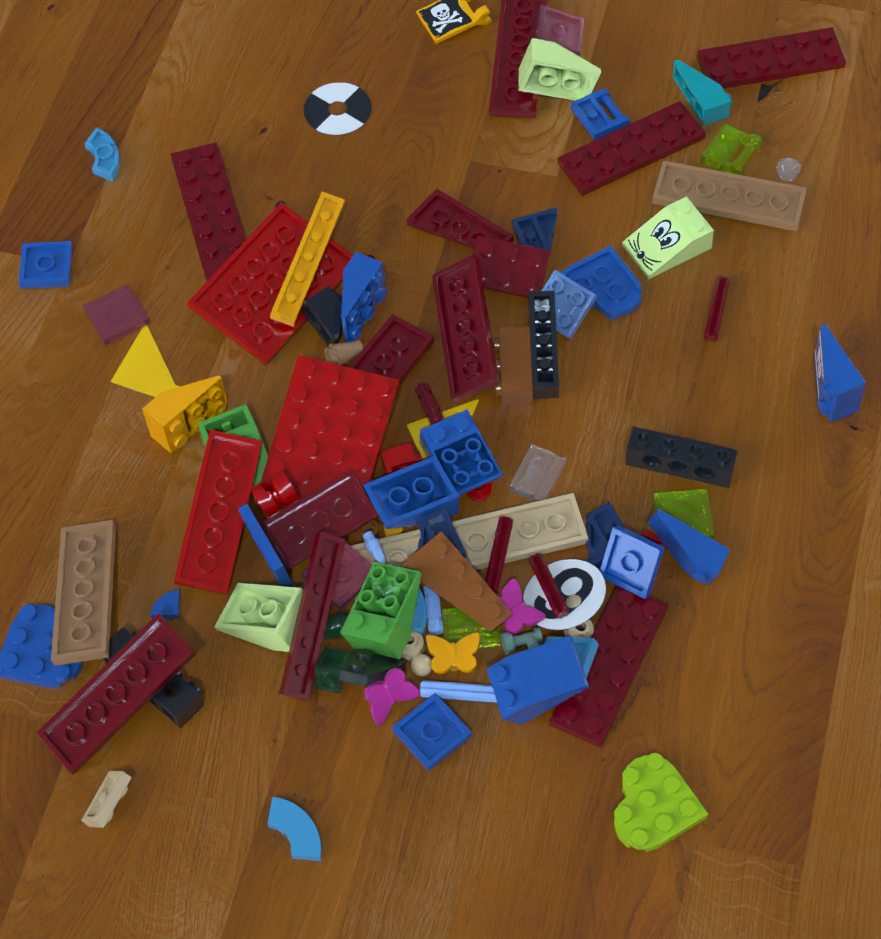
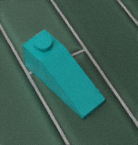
[672,59,732,126]

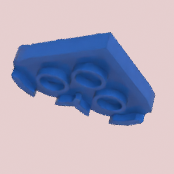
[561,245,641,320]
[0,604,83,688]

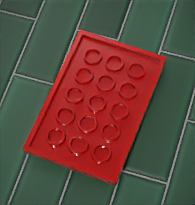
[187,202,353,366]
[254,355,400,532]

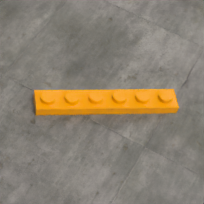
[270,191,345,327]

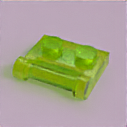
[701,123,762,175]

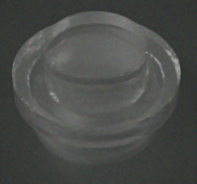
[776,158,801,181]

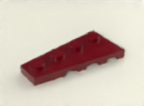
[406,189,514,248]

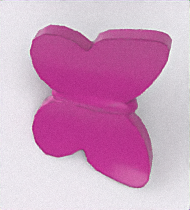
[498,579,546,634]
[364,668,421,726]

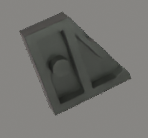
[339,649,407,687]

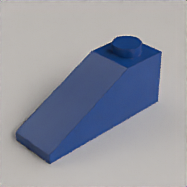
[648,509,730,585]

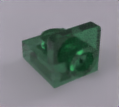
[314,646,351,693]

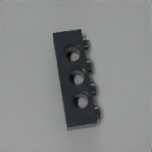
[529,291,559,399]
[626,427,738,488]
[102,628,204,729]

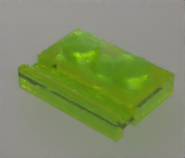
[442,608,500,648]

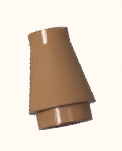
[324,340,364,366]

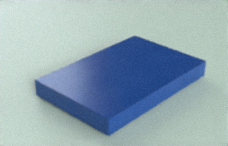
[238,504,294,587]

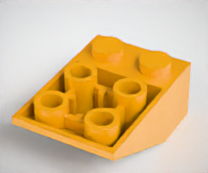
[142,375,228,454]

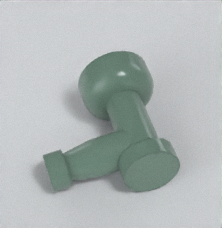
[500,627,543,655]

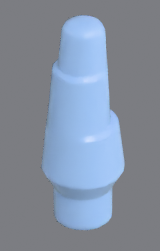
[363,531,387,564]

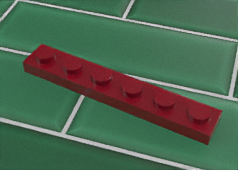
[279,532,345,701]

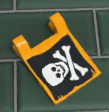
[416,0,492,44]

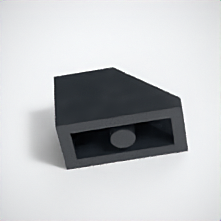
[301,286,342,347]

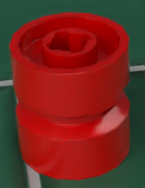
[250,470,300,518]

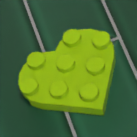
[614,753,709,852]

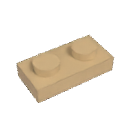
[81,771,132,828]

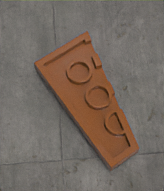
[399,531,513,633]

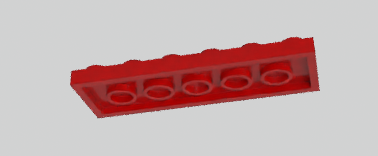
[174,430,262,595]

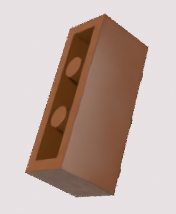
[494,326,533,406]

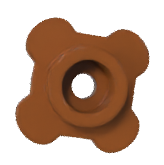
[353,520,384,542]

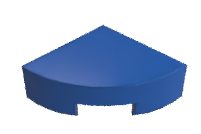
[151,590,181,619]

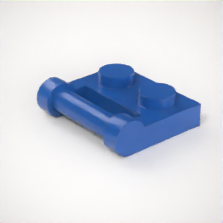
[571,89,631,140]

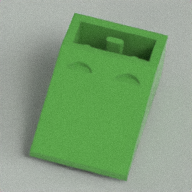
[197,404,268,492]
[340,562,421,659]

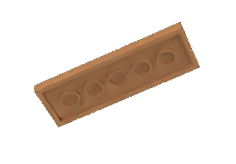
[652,160,807,232]
[51,520,116,666]

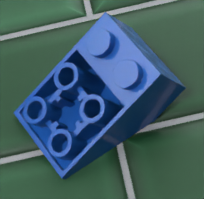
[341,252,387,342]
[419,410,503,496]

